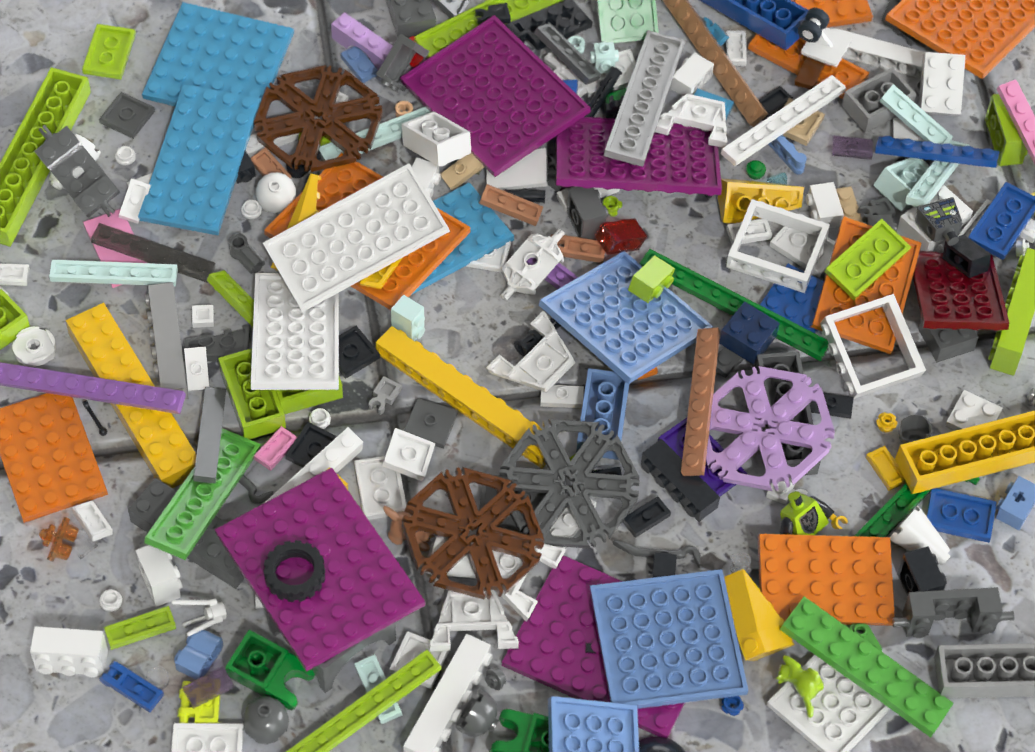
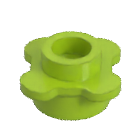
[602,196,623,217]

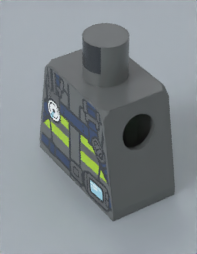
[915,197,962,246]

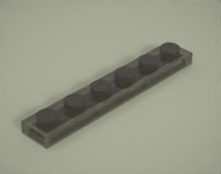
[91,223,216,283]

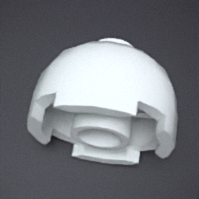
[256,172,296,214]

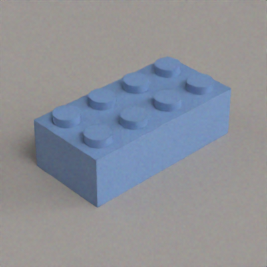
[576,368,629,460]

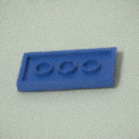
[968,182,1035,260]

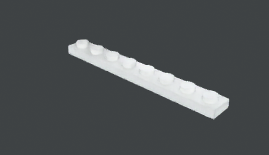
[721,75,846,166]

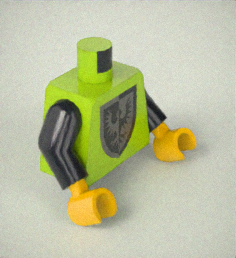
[780,491,848,535]

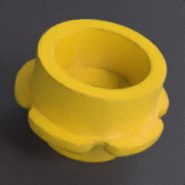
[876,412,898,433]

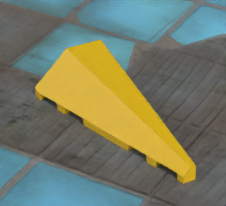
[271,173,321,270]

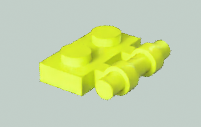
[177,680,221,724]

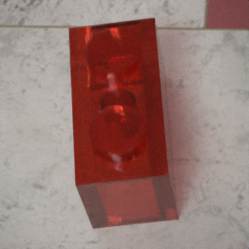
[595,218,647,255]

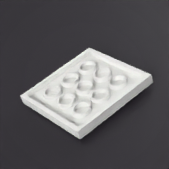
[767,655,890,752]

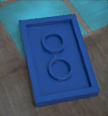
[927,488,997,543]

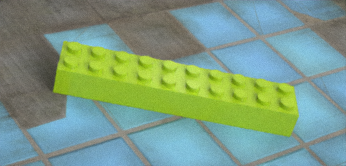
[0,67,91,247]

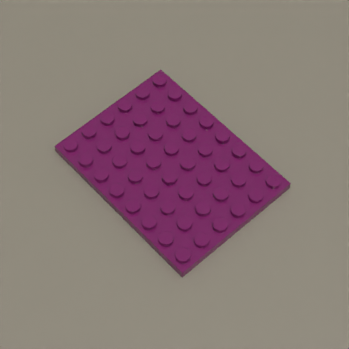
[400,15,591,177]
[556,117,722,196]
[215,467,425,672]
[502,555,685,738]

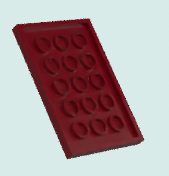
[913,251,1009,331]

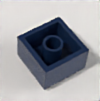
[719,301,780,365]

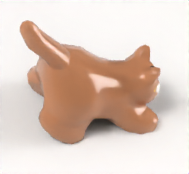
[383,506,435,552]

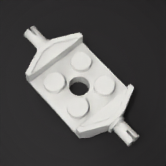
[500,228,565,301]

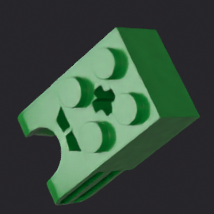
[225,630,315,710]
[490,709,549,752]

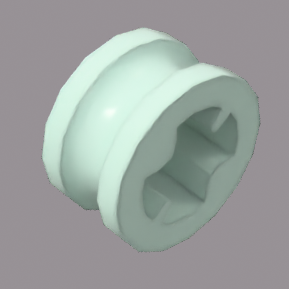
[568,36,585,54]

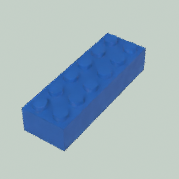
[700,0,809,50]

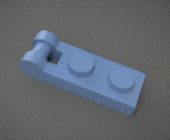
[768,134,807,174]

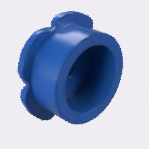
[721,696,744,716]

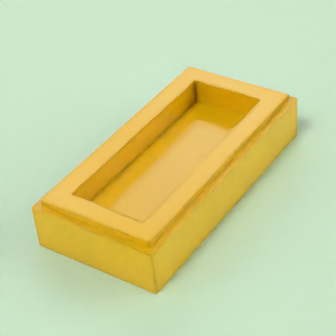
[866,445,906,491]

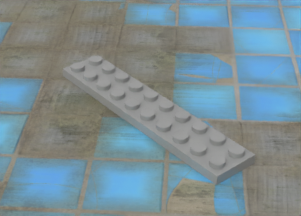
[604,31,685,167]

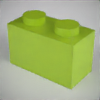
[628,256,675,303]

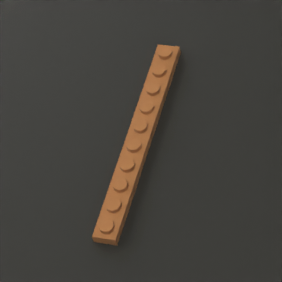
[663,0,768,127]

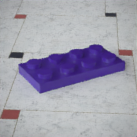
[658,418,748,496]

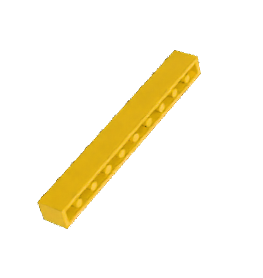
[376,326,546,469]

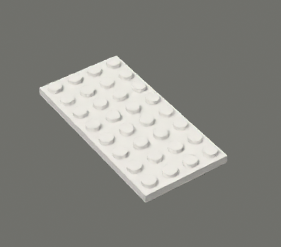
[263,163,450,312]
[251,273,339,390]

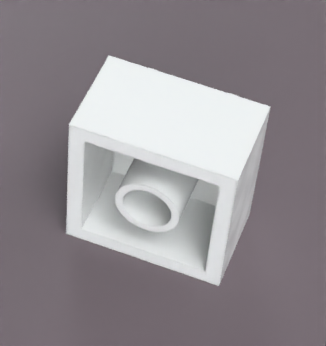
[135,545,183,607]

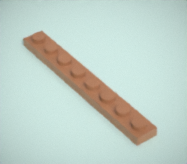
[681,328,720,476]

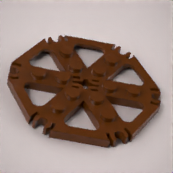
[254,65,383,172]
[402,467,544,600]

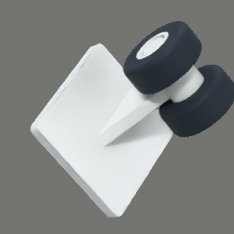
[798,8,852,67]

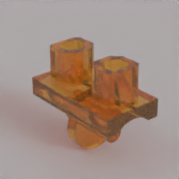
[39,517,79,562]

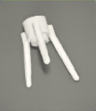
[171,598,226,636]

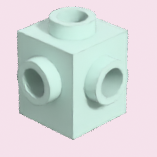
[590,42,619,73]

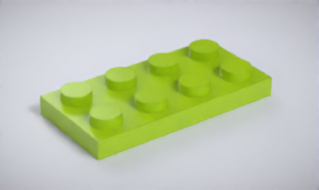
[824,219,911,300]

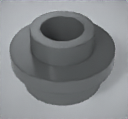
[485,668,506,690]

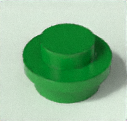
[746,160,766,180]

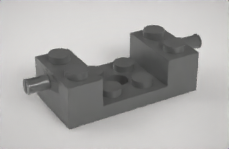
[34,125,121,218]
[892,587,1014,638]

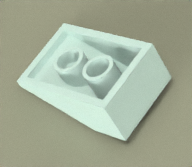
[873,158,930,211]

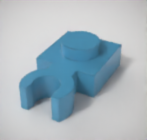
[703,17,729,46]

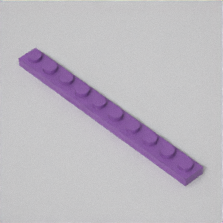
[0,362,186,414]

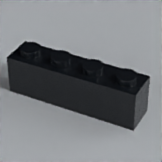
[641,439,720,522]

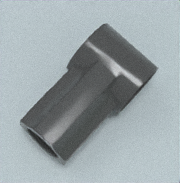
[229,233,265,274]

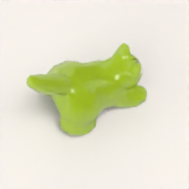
[776,655,824,718]

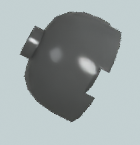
[456,689,499,737]
[243,696,289,744]

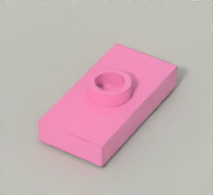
[254,426,297,471]

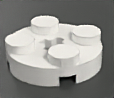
[12,326,56,367]

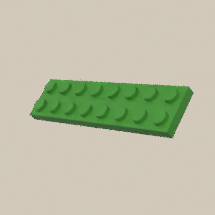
[144,428,261,560]
[780,597,954,738]

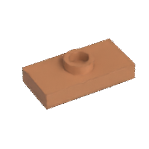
[250,147,291,179]

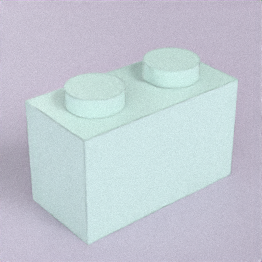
[391,295,425,341]

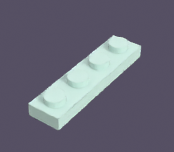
[879,85,953,144]

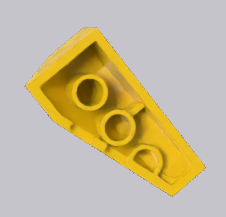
[717,179,804,223]

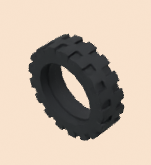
[264,540,325,602]

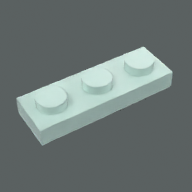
[354,654,402,725]

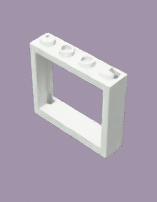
[726,199,830,293]
[820,294,926,399]

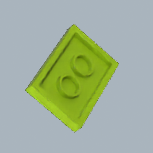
[82,24,136,80]

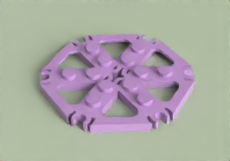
[706,366,835,491]

